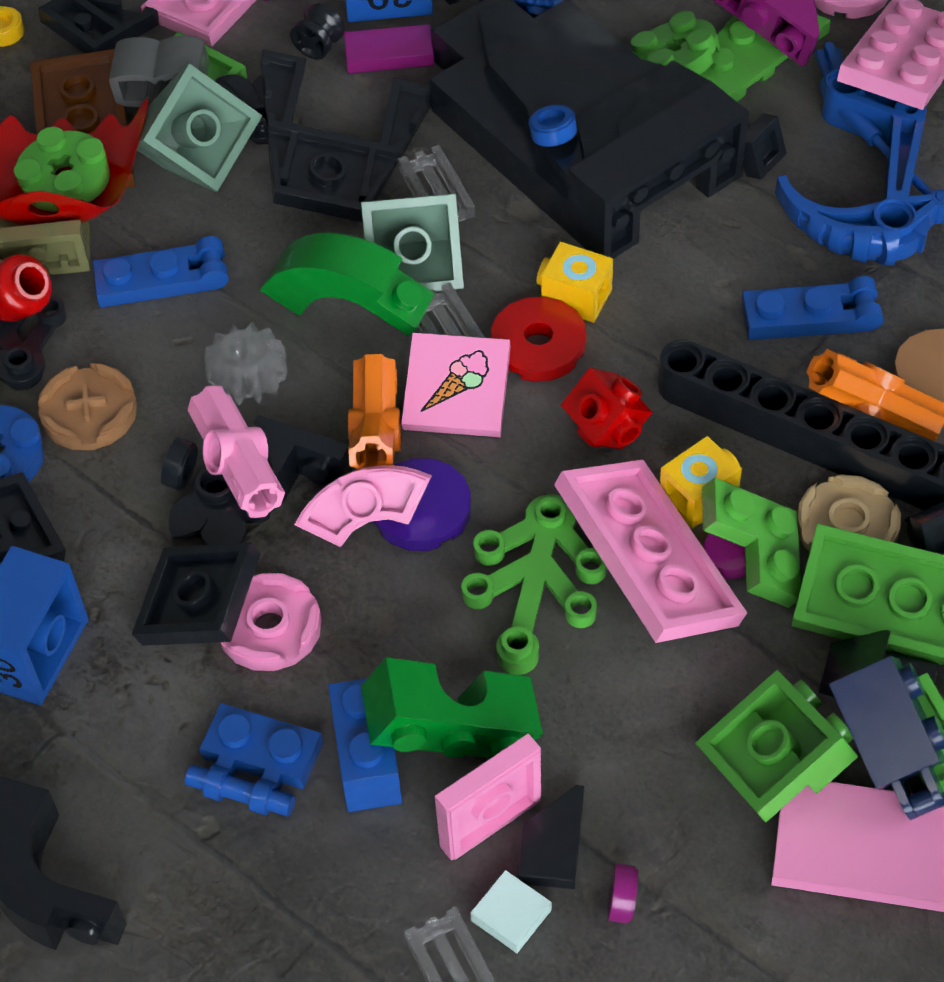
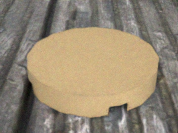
[797,474,901,552]

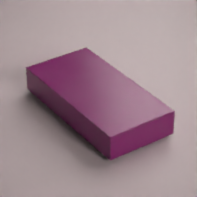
[344,24,434,74]

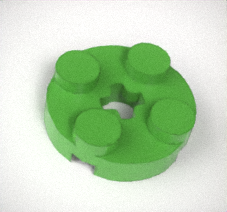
[630,11,721,75]
[14,127,110,212]

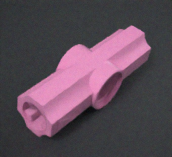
[187,386,285,518]

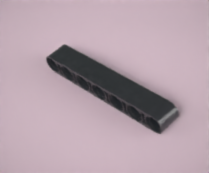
[658,340,944,510]

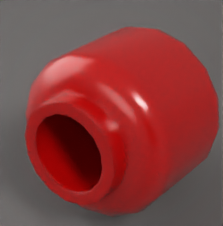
[0,254,52,322]

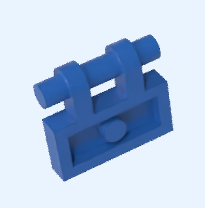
[185,703,323,817]

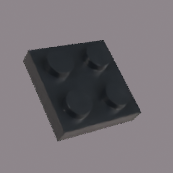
[132,542,261,646]

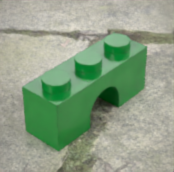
[361,657,543,758]

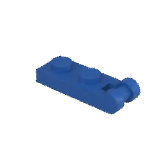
[93,236,229,308]
[741,276,884,340]

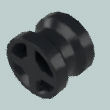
[290,3,345,60]

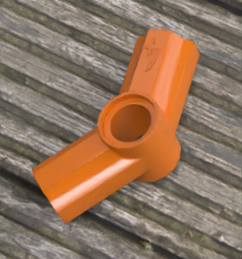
[806,349,944,442]
[348,354,401,470]

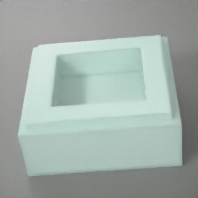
[471,870,552,953]

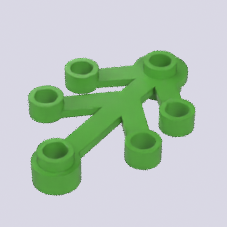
[461,494,607,675]

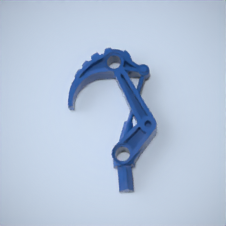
[775,42,944,266]

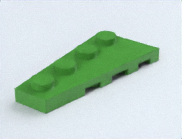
[700,15,831,101]

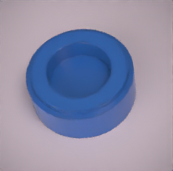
[528,105,577,147]

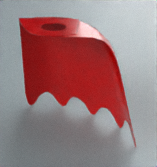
[0,98,149,226]

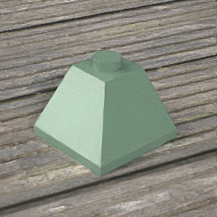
[137,63,262,192]

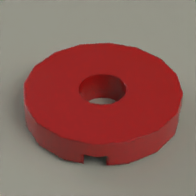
[491,297,587,382]

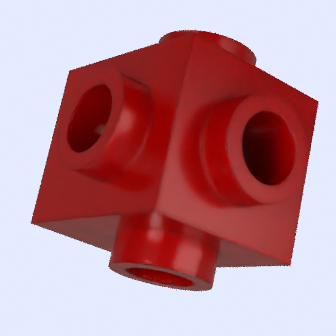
[560,368,653,450]

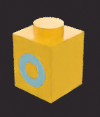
[536,241,613,323]
[660,436,742,529]

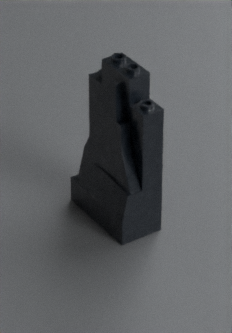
[430,0,749,259]

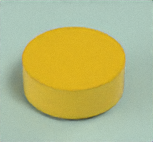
[0,6,25,47]

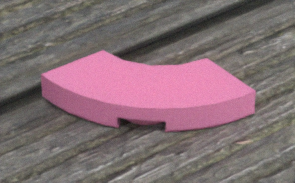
[295,465,432,547]

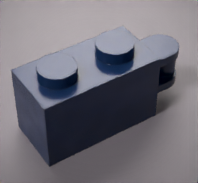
[829,656,944,820]

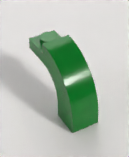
[259,233,435,337]

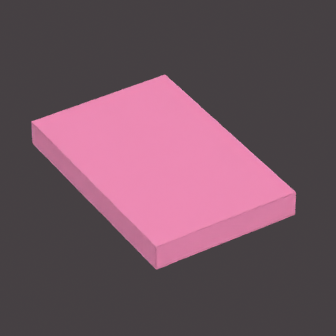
[771,782,944,912]

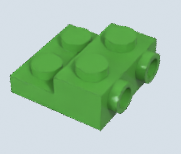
[695,670,858,822]

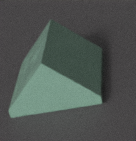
[361,194,464,292]

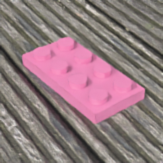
[837,0,944,110]
[554,460,747,643]

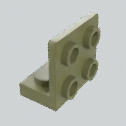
[0,220,91,275]

